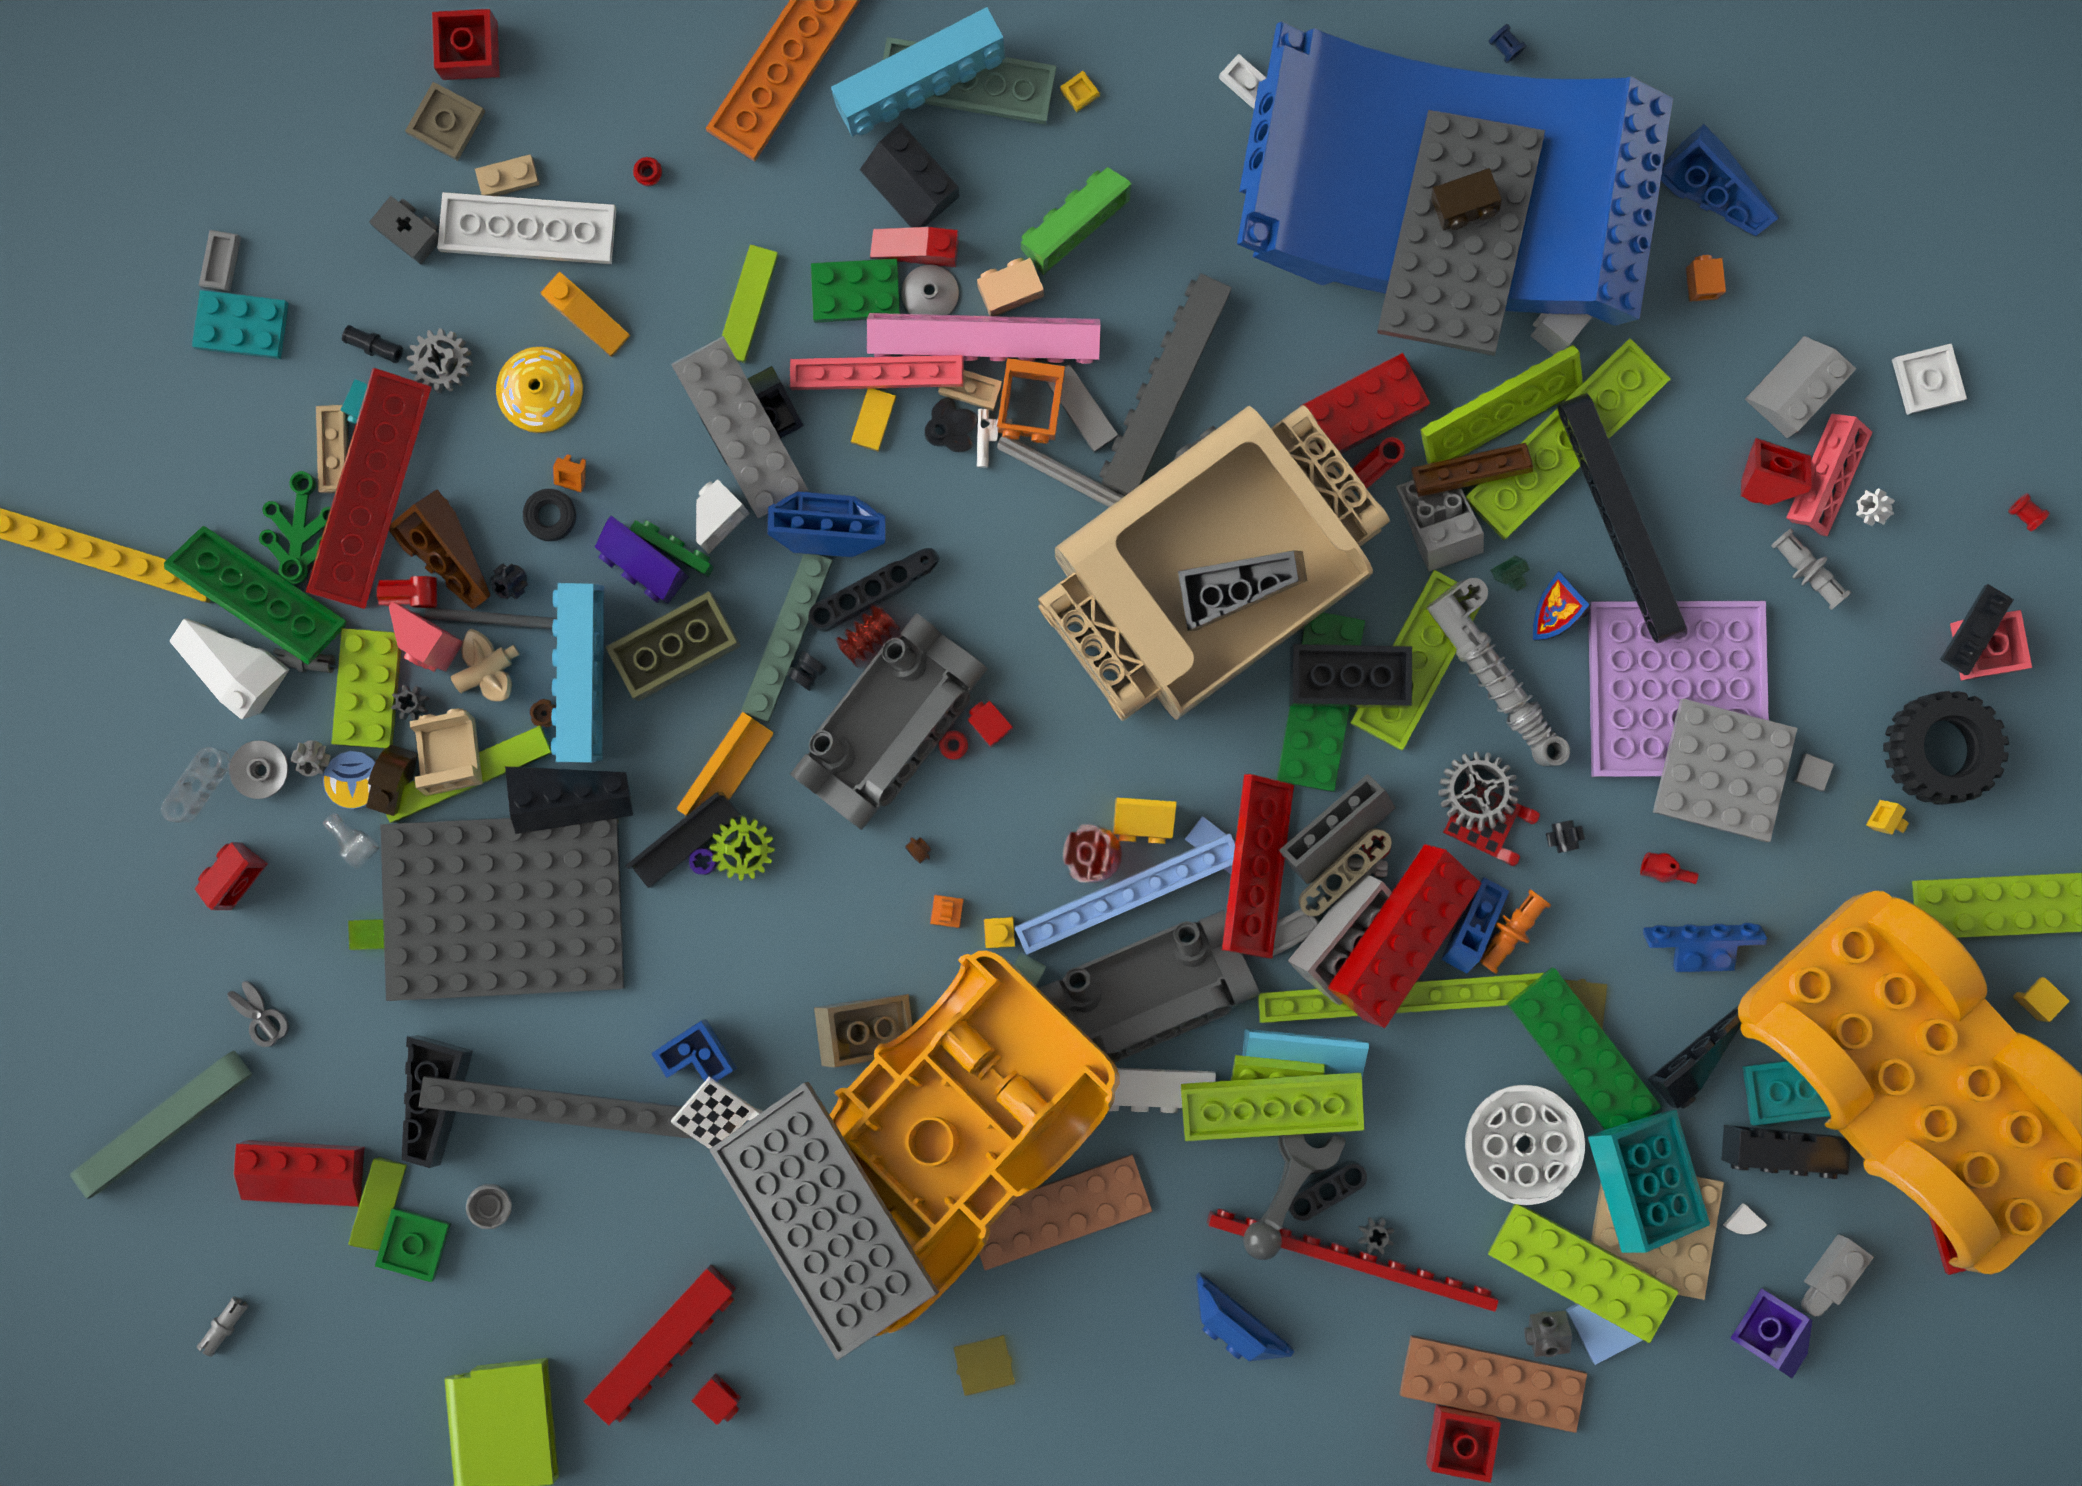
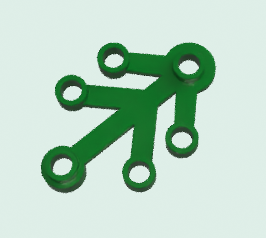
[259,471,331,584]

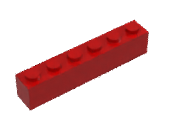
[583,1264,736,1426]

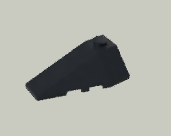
[1648,1005,1742,1109]

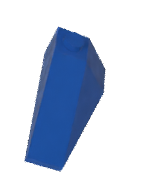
[1661,124,1779,236]

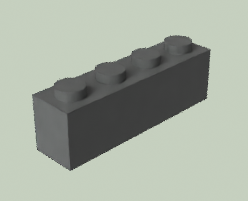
[1279,774,1396,885]

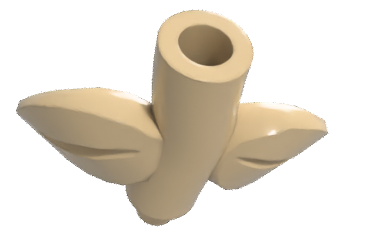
[450,629,520,702]

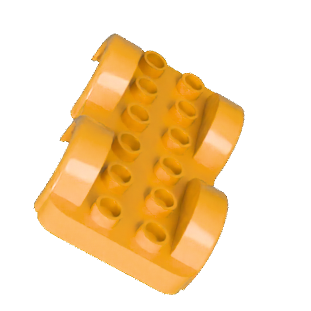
[1738,891,2082,1274]
[830,950,1120,1336]

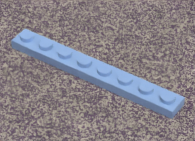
[1015,833,1235,955]

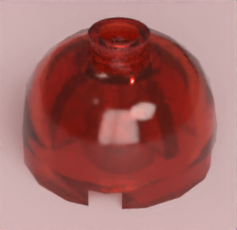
[1063,824,1122,883]

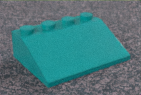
[1588,1110,1710,1253]

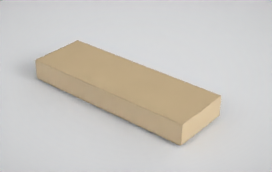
[316,405,349,493]

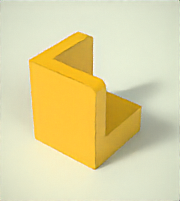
[2013,977,2069,1022]

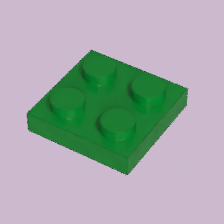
[375,1207,451,1282]

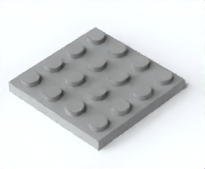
[1653,699,1798,842]

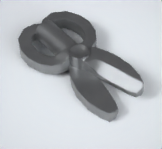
[227,981,289,1047]

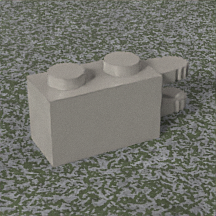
[1801,1234,1874,1317]

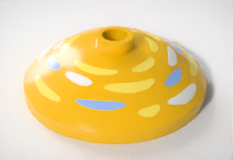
[496,347,583,433]

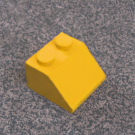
[1113,797,1176,844]

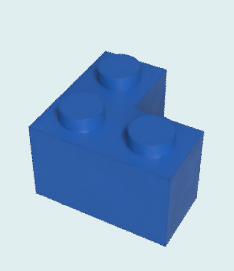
[651,1019,738,1082]

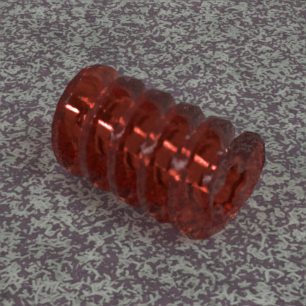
[835,605,900,668]

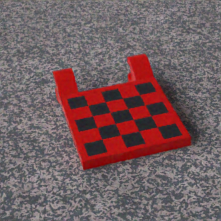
[1443,781,1540,866]

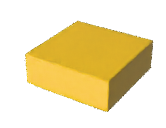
[1060,71,1100,112]

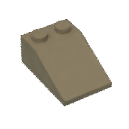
[814,994,913,1068]

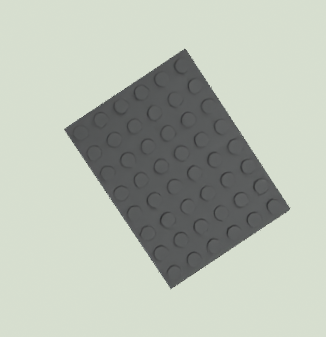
[380,818,625,1001]

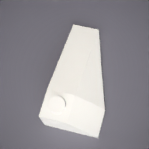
[170,618,290,720]

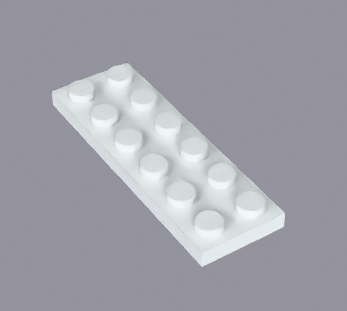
[437,192,617,264]

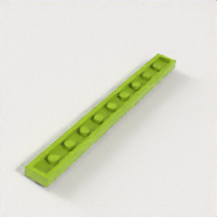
[1257,972,1545,1023]

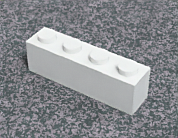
[1109,1068,1216,1113]

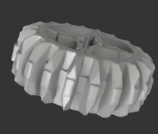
[1438,751,1519,831]

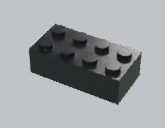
[1289,644,1412,709]

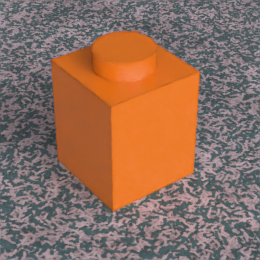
[1686,255,1726,302]

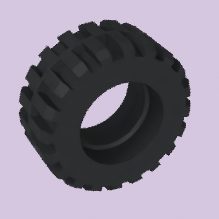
[1883,691,2009,805]

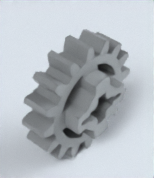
[407,328,473,393]

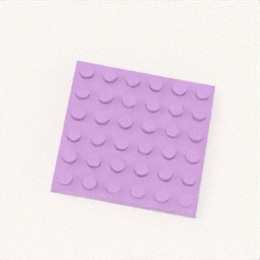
[1588,601,1769,777]

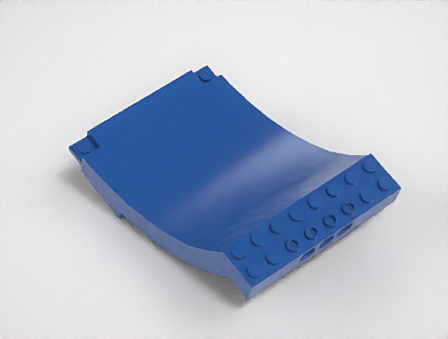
[1237,21,1673,326]

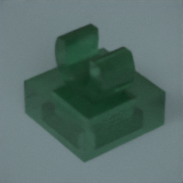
[1490,555,1530,592]

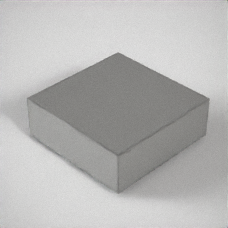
[1794,753,1834,792]

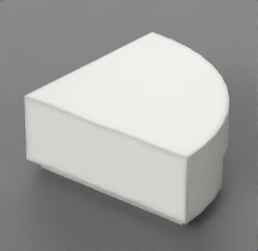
[1723,1203,1767,1234]

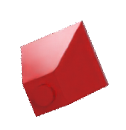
[1741,438,1812,506]

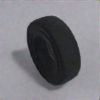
[523,489,576,541]

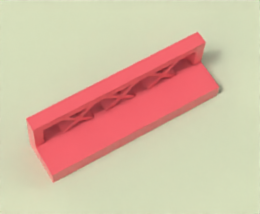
[1786,414,1872,537]

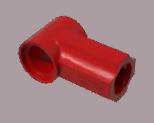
[1352,437,1405,489]
[377,576,437,608]

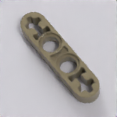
[1298,828,1392,916]

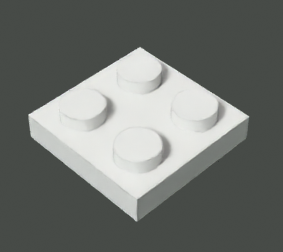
[1892,343,1967,415]

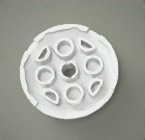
[1465,1085,1585,1205]

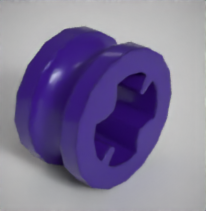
[689,848,717,875]

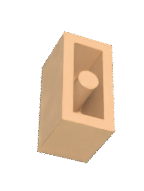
[977,258,1044,316]

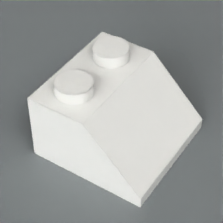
[696,479,750,554]

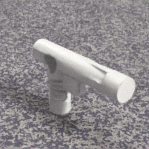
[977,409,1012,468]

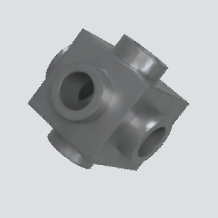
[1524,1311,1572,1357]

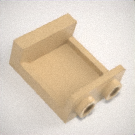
[410,708,483,796]

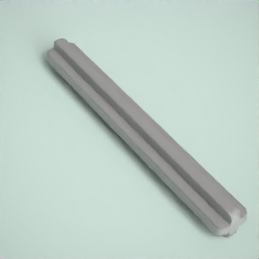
[997,437,1124,507]

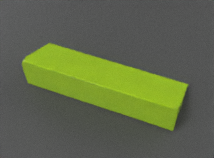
[348,1157,407,1251]

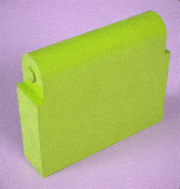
[444,1358,559,1486]

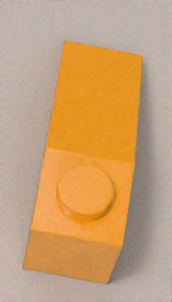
[540,271,630,357]

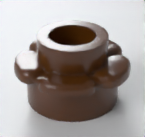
[530,699,556,728]
[905,837,931,864]

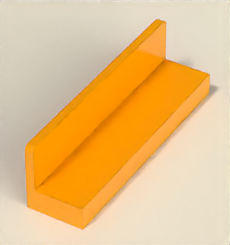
[676,712,774,816]

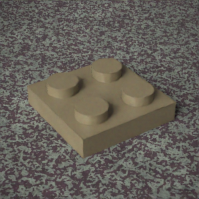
[405,82,485,161]

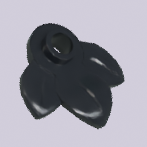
[924,397,978,452]

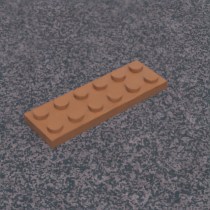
[979,1154,1152,1270]
[1399,1335,1587,1433]

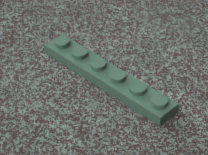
[741,554,833,723]

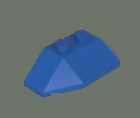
[767,491,885,557]
[1195,1272,1294,1361]

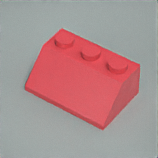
[389,602,463,672]

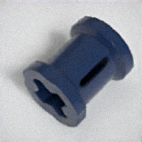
[1488,24,1527,64]

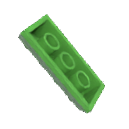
[1021,167,1131,275]

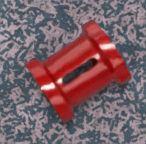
[2008,493,2050,532]

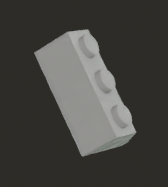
[1745,336,1856,438]

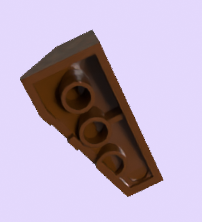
[389,489,491,609]

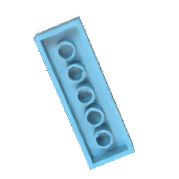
[831,7,1005,137]
[551,583,604,762]

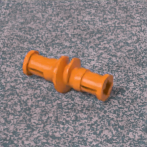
[1480,889,1551,974]

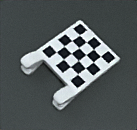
[671,1077,763,1149]

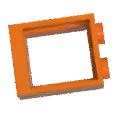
[997,358,1065,444]

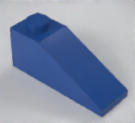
[1441,877,1509,974]

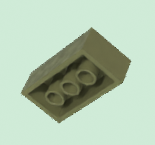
[606,591,741,701]

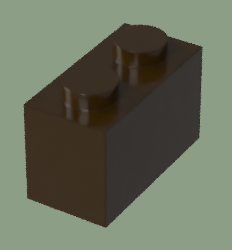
[1431,168,1502,231]

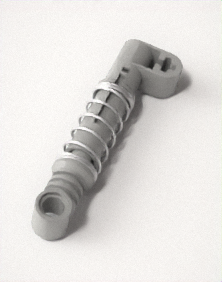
[1427,578,1570,766]

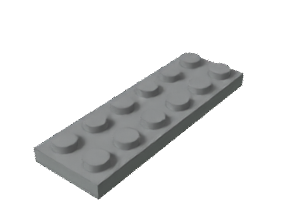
[671,336,809,518]

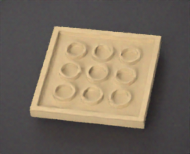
[1591,1176,1724,1300]

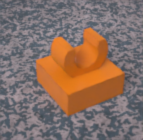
[553,454,586,492]
[930,895,964,928]

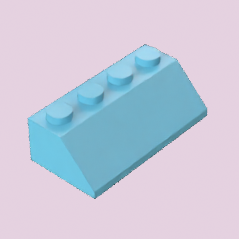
[1242,1029,1369,1076]

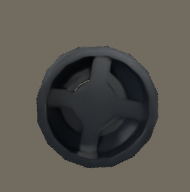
[787,651,827,691]

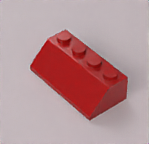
[234,1140,365,1207]

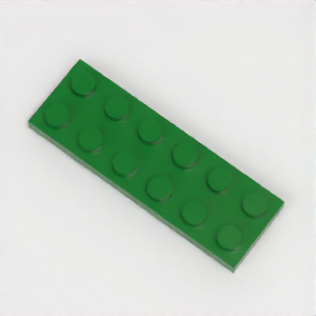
[164,525,346,665]
[1276,612,1365,792]
[1506,967,1661,1130]

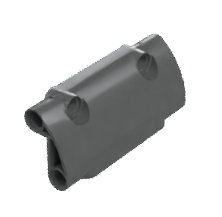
[790,613,988,830]
[1038,910,1260,1063]

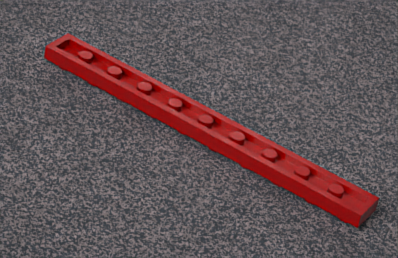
[1207,1208,1499,1312]

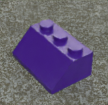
[595,515,689,604]

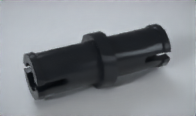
[342,325,403,363]

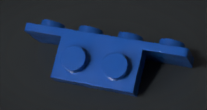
[1643,923,1767,972]

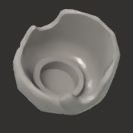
[466,1184,512,1229]

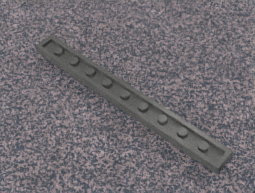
[419,1076,694,1139]

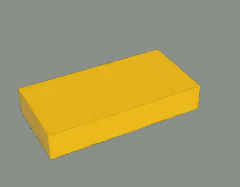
[851,388,896,452]

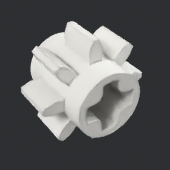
[1856,489,1895,526]

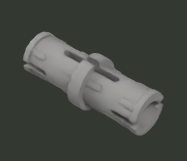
[197,1296,249,1357]

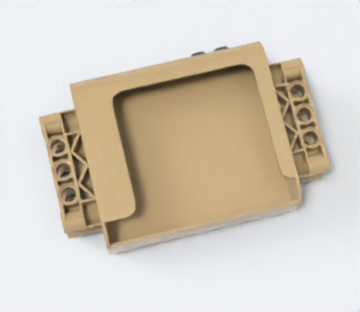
[1038,405,1390,721]

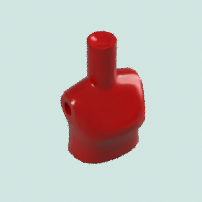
[1640,852,1699,884]

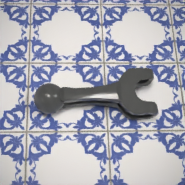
[1243,1134,1346,1260]

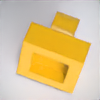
[1866,800,1909,835]

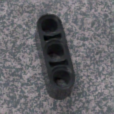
[1288,1161,1367,1221]

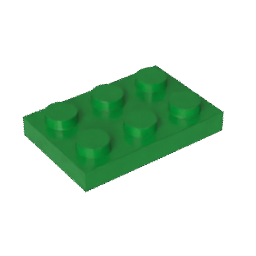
[811,259,900,323]

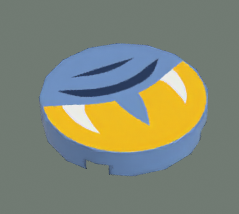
[323,751,375,809]

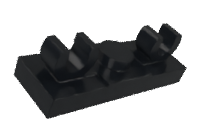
[1940,584,2014,675]

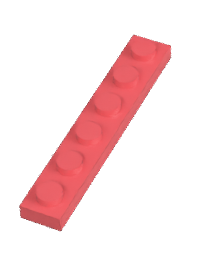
[790,355,964,390]

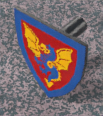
[1533,571,1591,641]

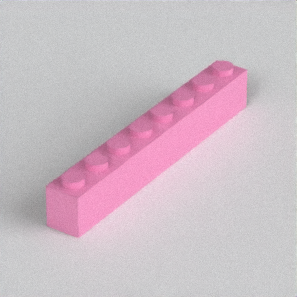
[867,313,1100,364]

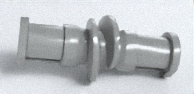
[1771,528,1852,610]

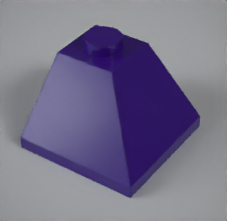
[1730,1288,1812,1379]

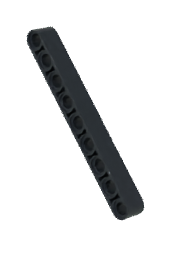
[1558,393,1686,644]

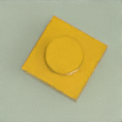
[984,917,1015,948]

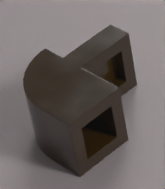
[366,745,418,816]

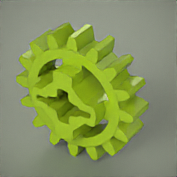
[710,816,775,881]

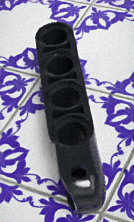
[808,548,940,632]

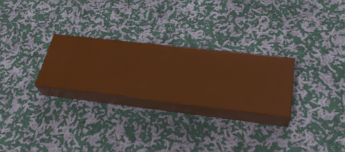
[1411,443,1533,497]

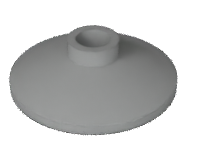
[901,265,959,315]
[229,740,289,799]

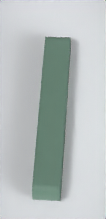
[69,1050,253,1199]

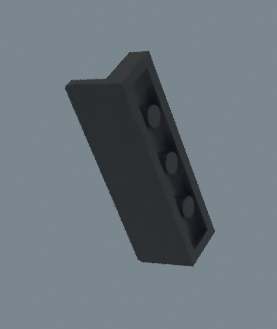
[625,792,741,888]

